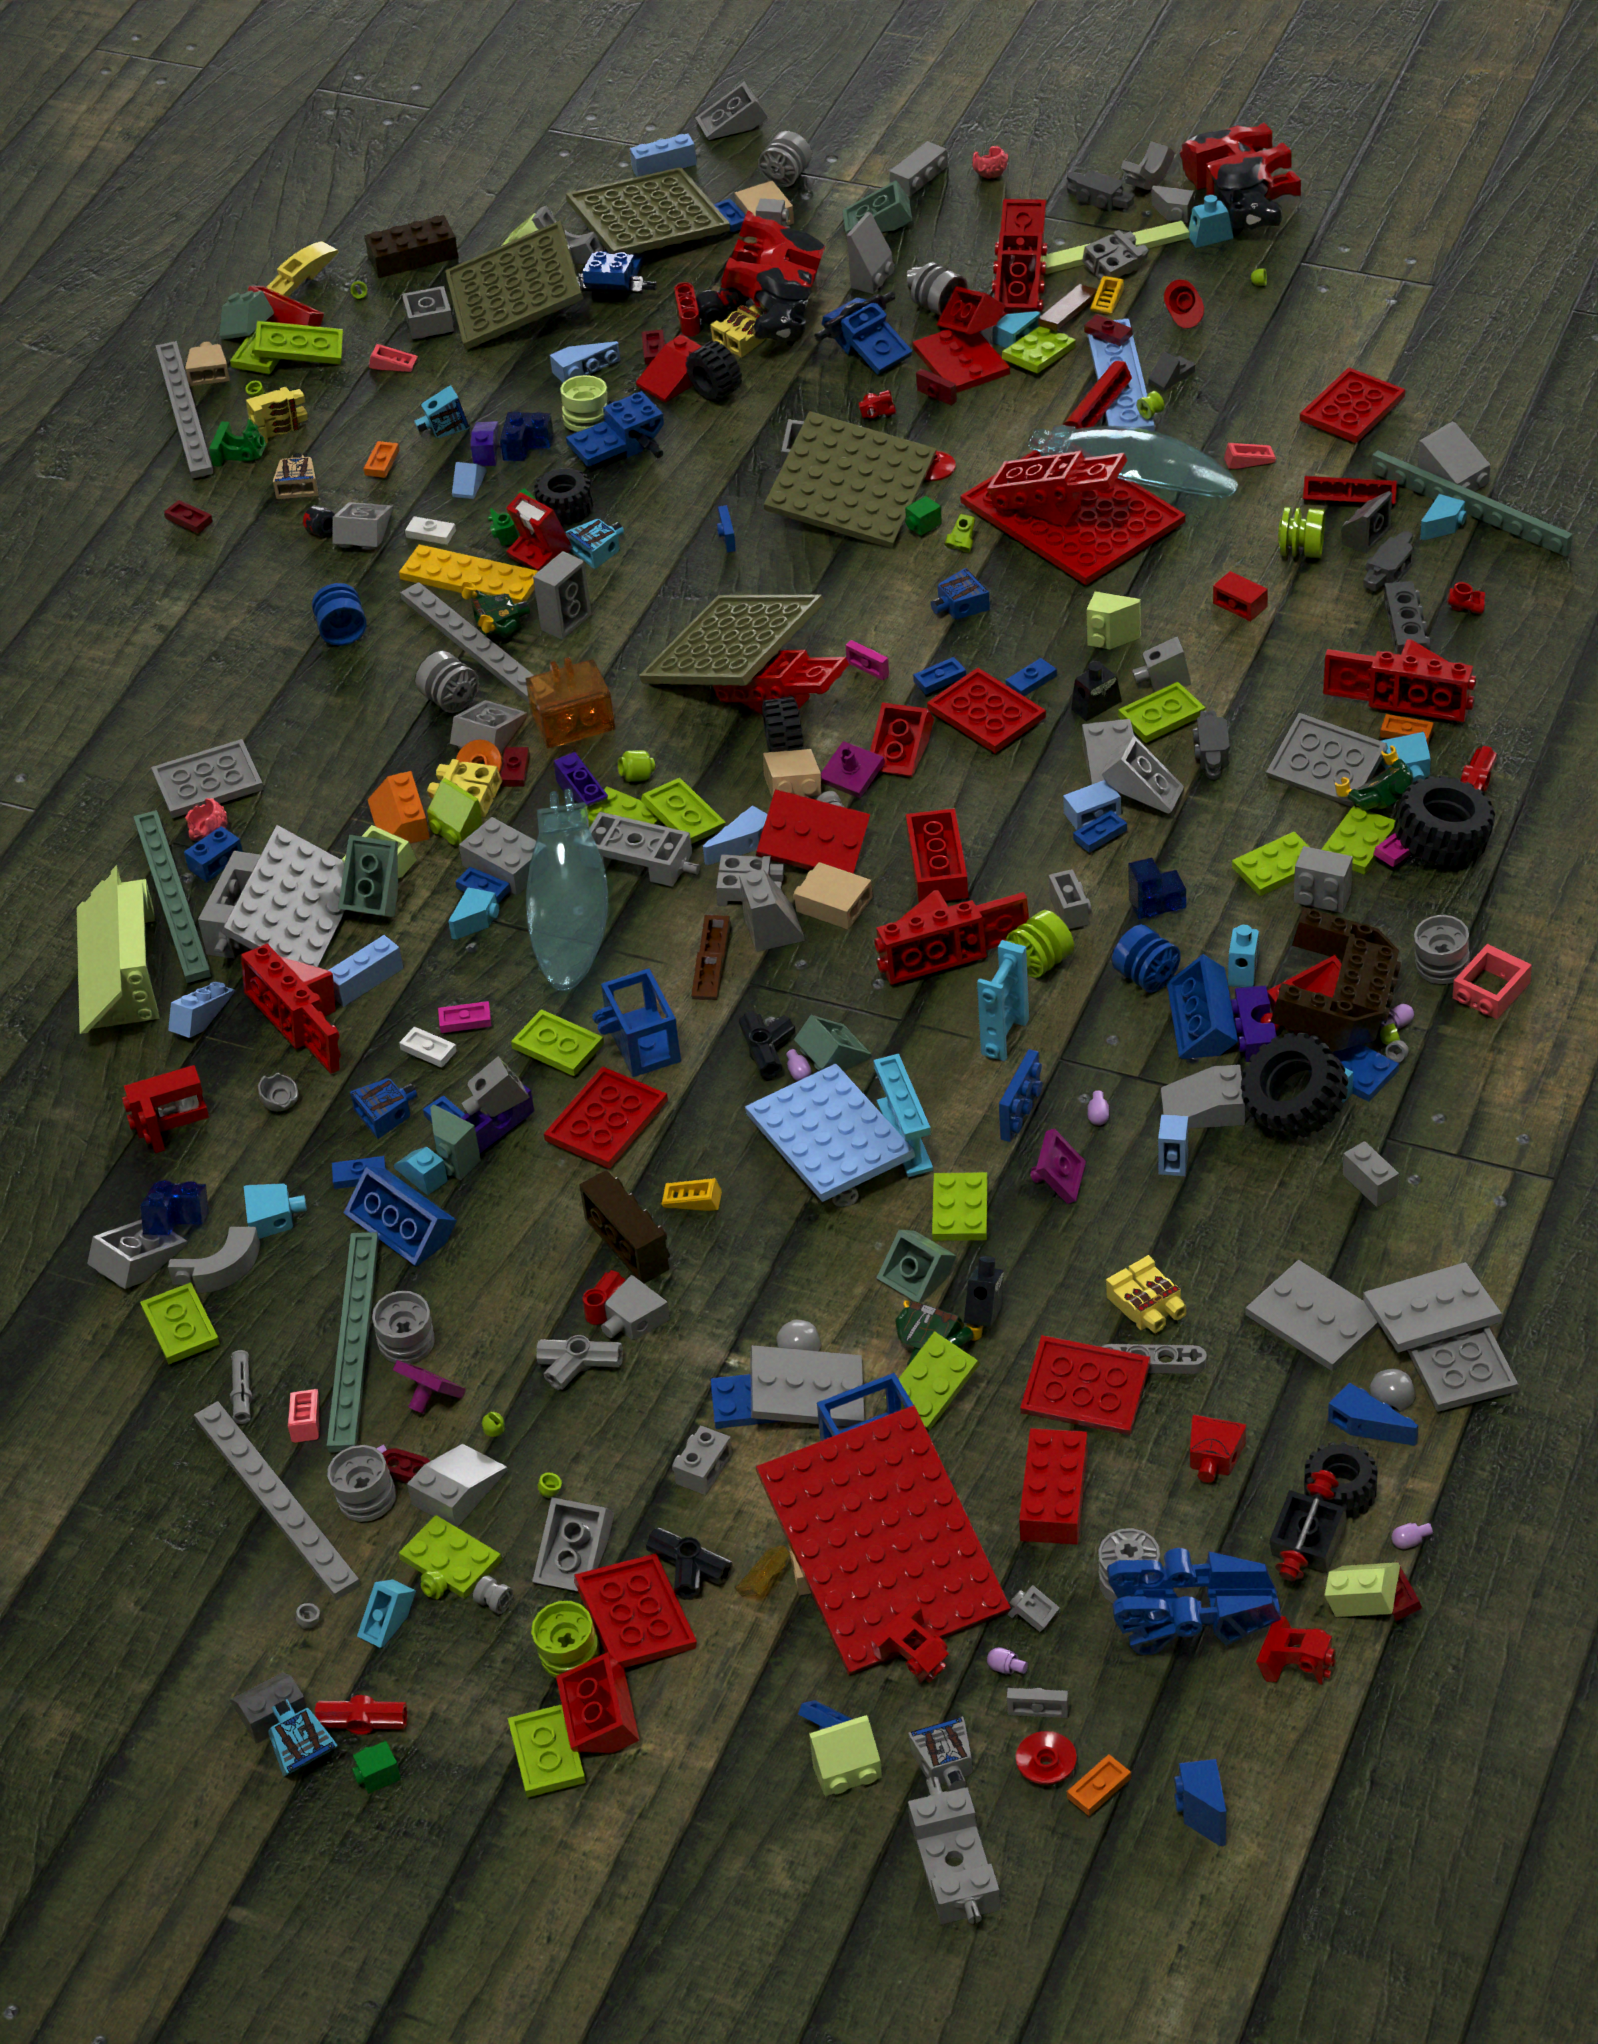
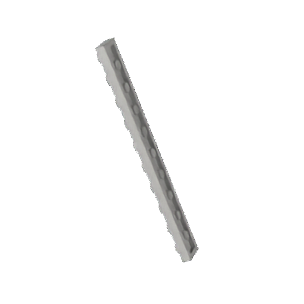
[156,341,213,478]
[400,582,556,710]
[194,1401,361,1600]

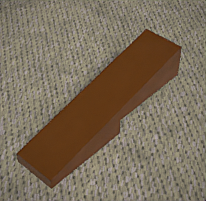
[691,915,732,1000]

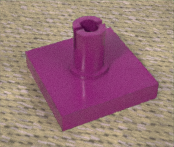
[821,741,885,799]
[1030,1128,1086,1204]
[393,1360,466,1414]

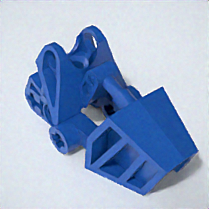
[1107,1548,1281,1655]

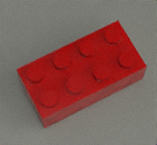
[906,808,968,903]
[1019,1428,1088,1545]

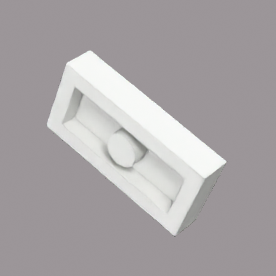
[405,517,456,545]
[399,1027,457,1068]

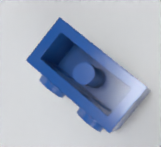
[184,826,243,882]

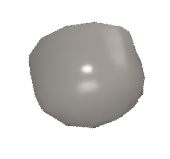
[258,1073,299,1112]
[776,1320,821,1351]
[1369,1369,1416,1411]

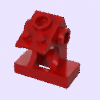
[871,1601,949,1683]
[1256,1616,1336,1685]

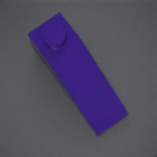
[471,421,499,466]

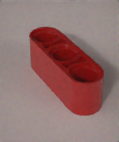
[674,282,701,336]

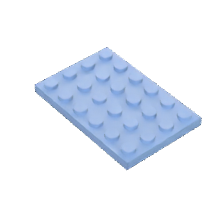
[745,1064,915,1202]

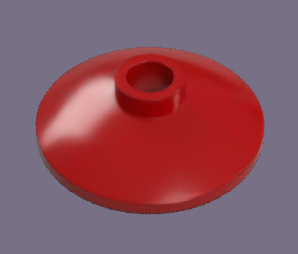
[924,451,956,481]
[1016,1731,1077,1785]

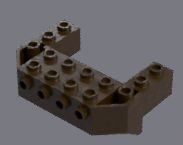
[1270,907,1402,1052]

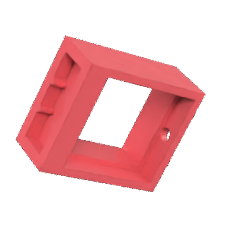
[1453,944,1532,1019]

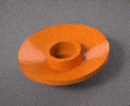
[456,739,502,772]

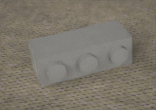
[889,141,948,196]

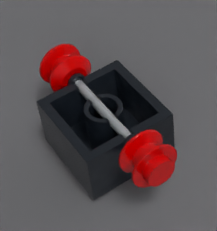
[1269,1470,1347,1581]

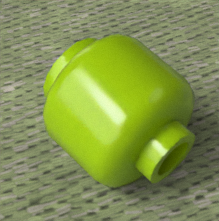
[618,750,655,782]

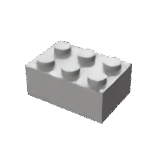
[533,551,592,640]
[459,817,550,895]

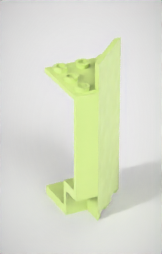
[77,865,160,1034]

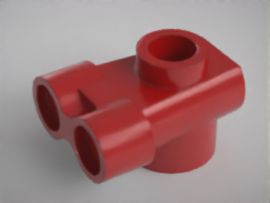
[859,390,896,418]
[1447,582,1485,614]

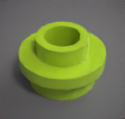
[421,1571,447,1599]

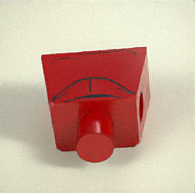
[1190,1415,1246,1482]

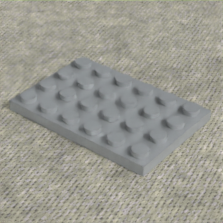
[221,825,345,967]

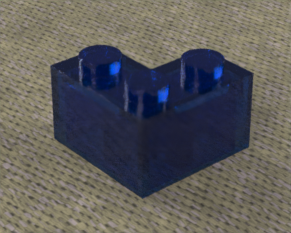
[500,412,554,461]
[1128,857,1186,919]
[140,1181,209,1235]

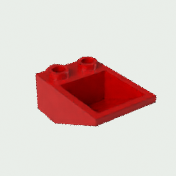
[1260,955,1342,1036]

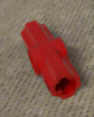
[1461,746,1497,792]
[315,1695,408,1735]

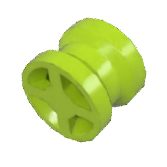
[1137,391,1165,419]

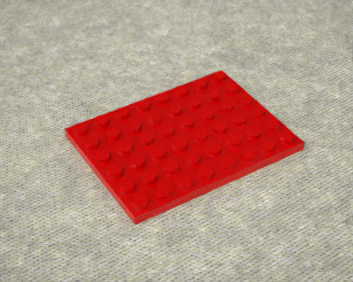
[960,435,1186,585]
[756,1405,1011,1676]

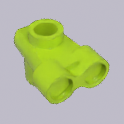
[944,514,975,553]

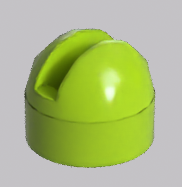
[1250,268,1267,286]
[350,281,367,299]
[246,381,264,398]
[1380,1023,1400,1045]
[482,1412,505,1437]
[538,1473,562,1498]

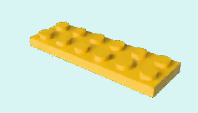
[399,544,538,604]

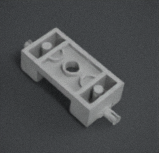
[574,812,700,887]
[198,851,261,959]
[908,1777,1001,1924]

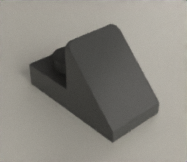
[1149,352,1195,391]

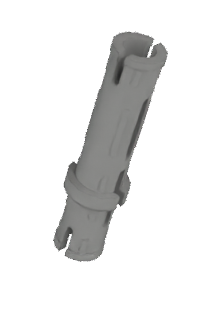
[230,1350,252,1424]

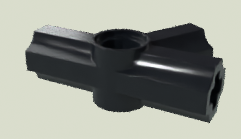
[739,1011,795,1079]
[646,1527,733,1599]

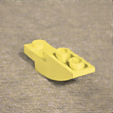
[266,242,338,297]

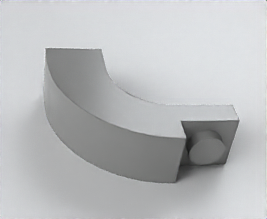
[1121,142,1175,190]
[532,206,605,264]
[168,1227,260,1293]

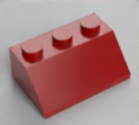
[937,286,1006,335]
[556,1652,640,1753]

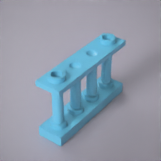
[977,940,1029,1061]
[873,1054,933,1177]

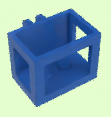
[592,968,681,1077]
[817,1373,913,1441]

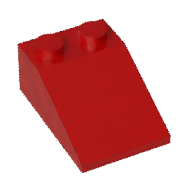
[636,334,702,403]
[870,703,934,777]

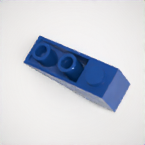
[1328,1383,1419,1446]

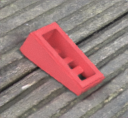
[369,344,418,372]
[1224,443,1276,469]
[288,1389,319,1443]

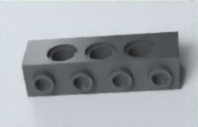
[1384,581,1430,655]

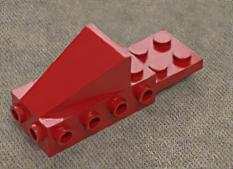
[992,199,1048,317]
[987,451,1128,526]
[1323,639,1476,722]
[712,650,849,715]
[874,890,1029,985]
[241,943,341,1074]

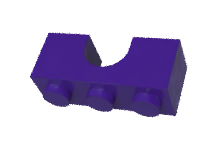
[1231,985,1277,1062]
[461,1085,535,1153]

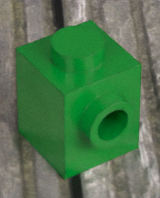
[905,496,942,536]
[351,1741,401,1794]

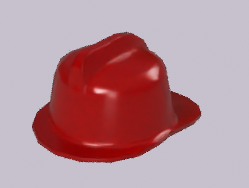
[1164,279,1204,328]

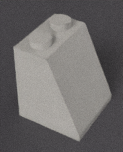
[1418,421,1490,491]
[739,870,805,952]

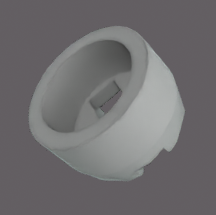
[1385,1040,1409,1063]
[296,1603,320,1629]

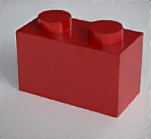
[1213,571,1268,622]

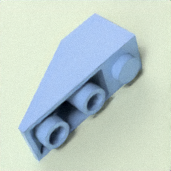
[550,341,621,383]
[703,806,767,865]
[168,982,235,1038]

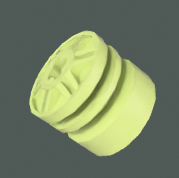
[560,375,607,432]

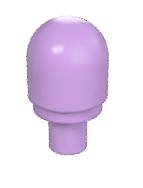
[1380,1004,1414,1029]
[786,1049,812,1081]
[1088,1091,1109,1126]
[1392,1523,1433,1549]
[987,1648,1028,1674]

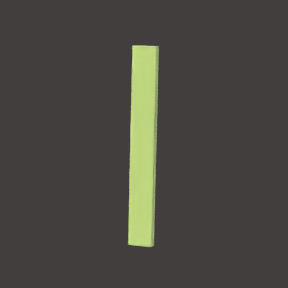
[1043,221,1190,274]

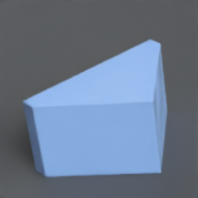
[452,462,487,499]

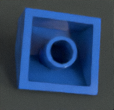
[1174,1759,1226,1846]

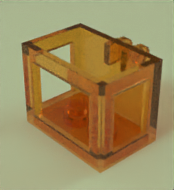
[525,657,615,749]

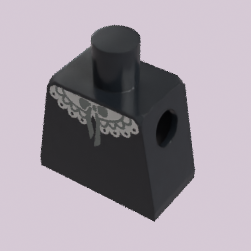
[1071,661,1122,722]
[964,1256,1004,1327]

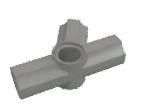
[536,1335,623,1390]

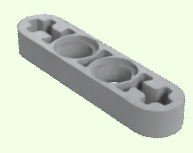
[1101,1344,1207,1374]

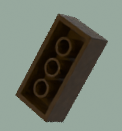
[364,215,459,278]
[579,1169,670,1284]

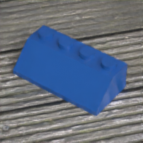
[1167,954,1238,1059]
[344,1167,457,1266]

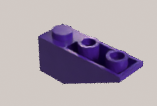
[554,752,608,807]

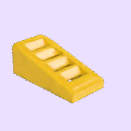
[1090,276,1124,315]
[662,1178,722,1211]

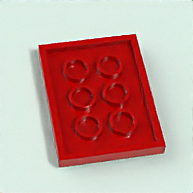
[912,329,1010,393]
[1300,367,1405,443]
[927,668,1046,753]
[756,789,870,874]
[544,1066,668,1169]
[1020,1335,1151,1435]
[574,1554,697,1668]

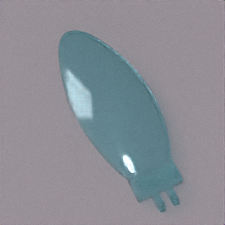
[1028,425,1238,497]
[526,789,608,991]

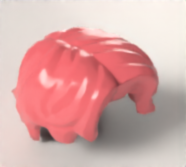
[972,146,1008,178]
[185,798,228,841]

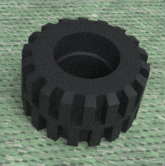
[686,341,742,402]
[534,468,593,524]
[762,696,804,752]
[1304,1442,1378,1519]

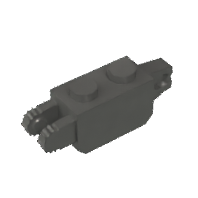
[1067,171,1134,212]
[1363,531,1413,591]
[1193,710,1230,780]

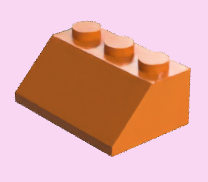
[368,771,430,844]

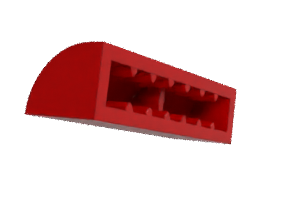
[248,286,324,327]
[1062,361,1132,438]
[1303,476,1398,504]

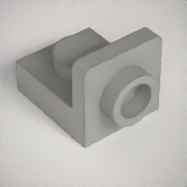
[1007,1585,1060,1632]

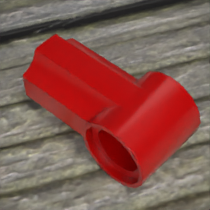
[583,1270,626,1325]

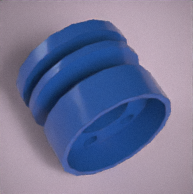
[312,583,367,646]
[1112,924,1181,993]

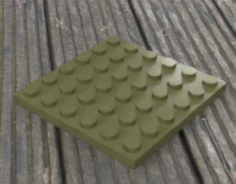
[566,167,730,255]
[445,221,584,350]
[764,411,936,549]
[639,595,825,686]

